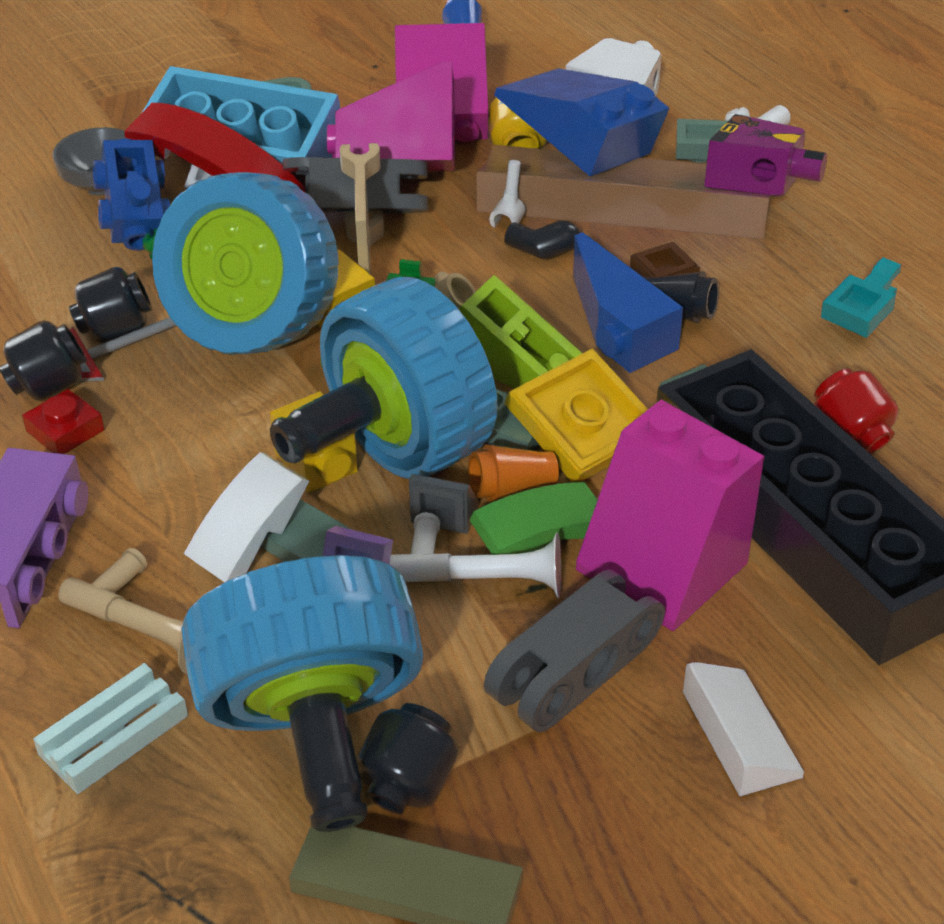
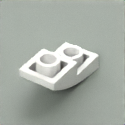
[184,452,309,582]

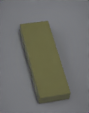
[289,826,523,924]

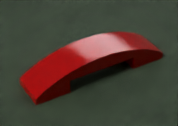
[124,102,306,193]

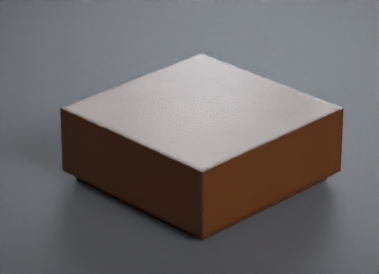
[630,242,700,277]

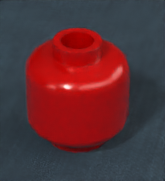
[814,368,899,454]

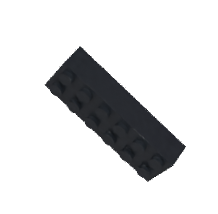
[656,349,944,665]

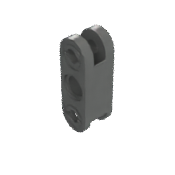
[283,157,428,213]
[483,569,665,732]

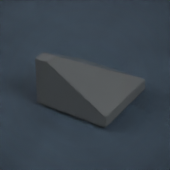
[409,474,478,534]

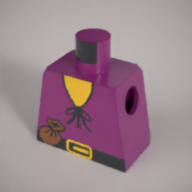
[704,114,827,196]

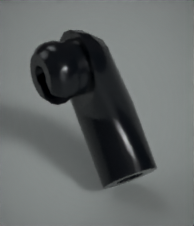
[504,220,580,260]

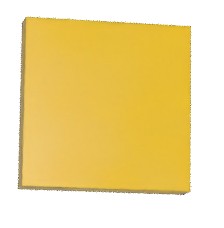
[504,348,648,483]

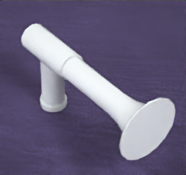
[389,512,561,598]

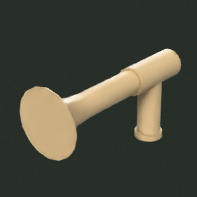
[58,548,187,674]

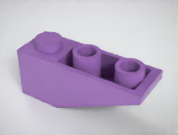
[0,448,88,628]

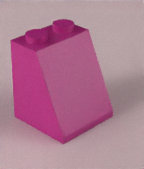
[395,23,488,142]
[327,61,455,172]
[576,400,764,632]

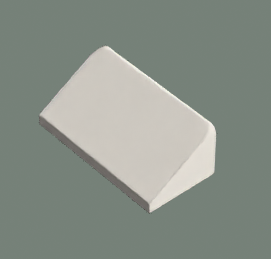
[683,662,804,796]

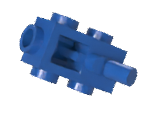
[93,139,170,251]

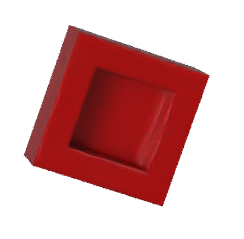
[22,389,105,454]

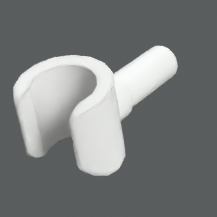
[489,160,526,228]

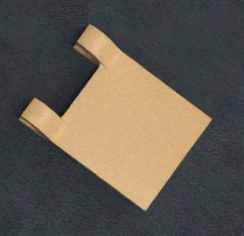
[340,143,384,275]

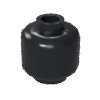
[69,267,153,343]
[0,320,87,402]
[356,703,458,814]

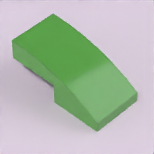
[469,482,598,555]

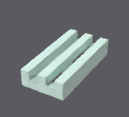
[33,663,188,795]

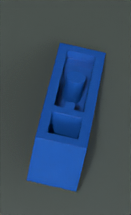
[573,232,683,373]

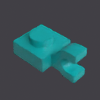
[821,257,901,338]

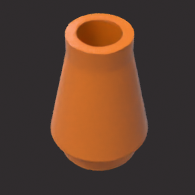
[468,444,559,503]

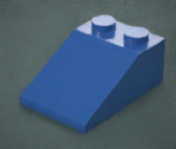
[494,68,670,176]

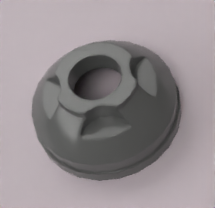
[53,127,127,195]

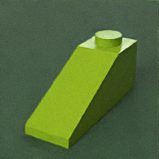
[459,275,583,389]

